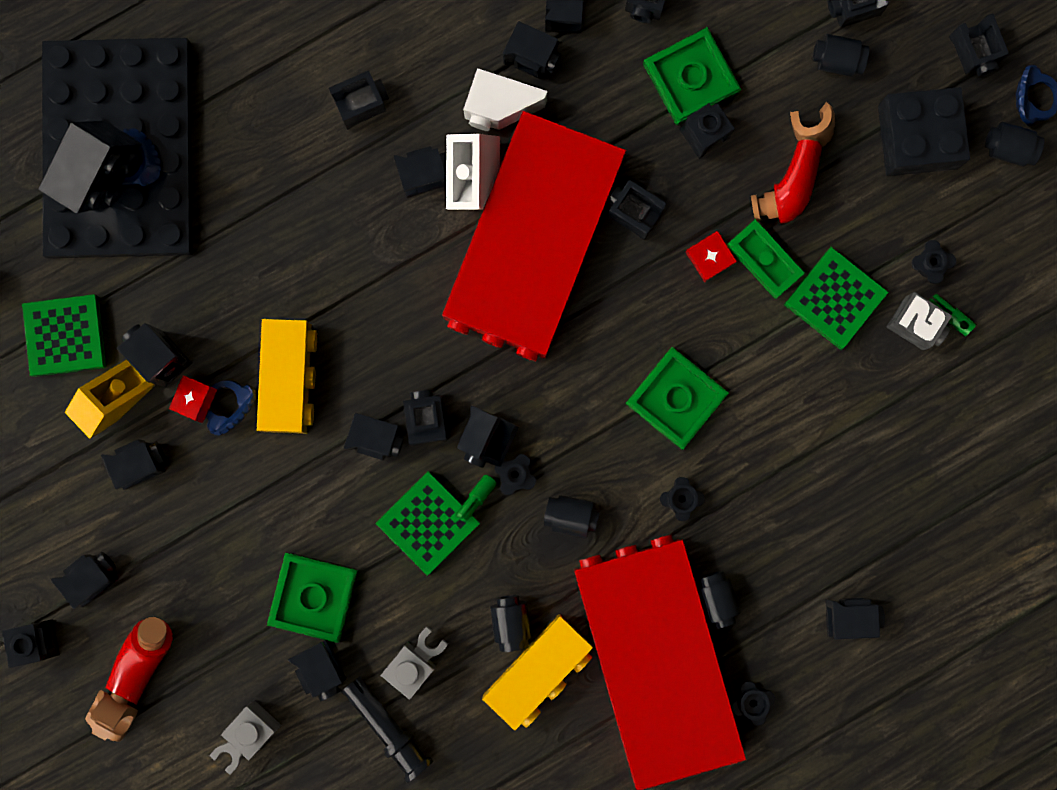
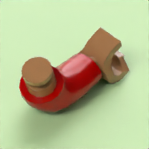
[751,102,835,224]
[85,617,173,742]

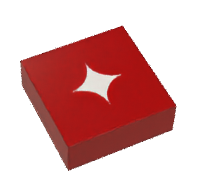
[685,231,737,282]
[169,375,217,423]

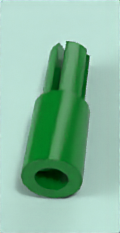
[929,294,977,337]
[456,475,497,522]

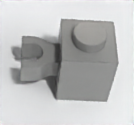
[380,626,449,700]
[209,700,282,775]

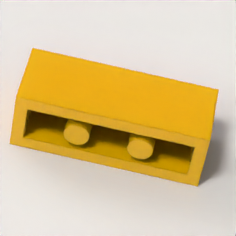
[257,319,317,434]
[482,614,593,731]

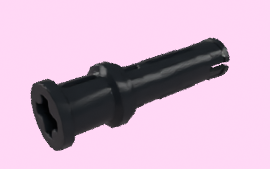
[341,676,433,783]

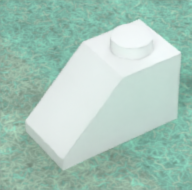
[463,68,547,131]
[446,134,500,210]

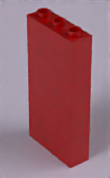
[442,111,626,362]
[573,534,746,790]

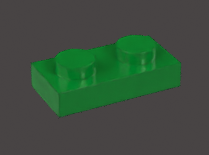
[727,219,804,299]

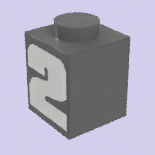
[886,292,952,350]

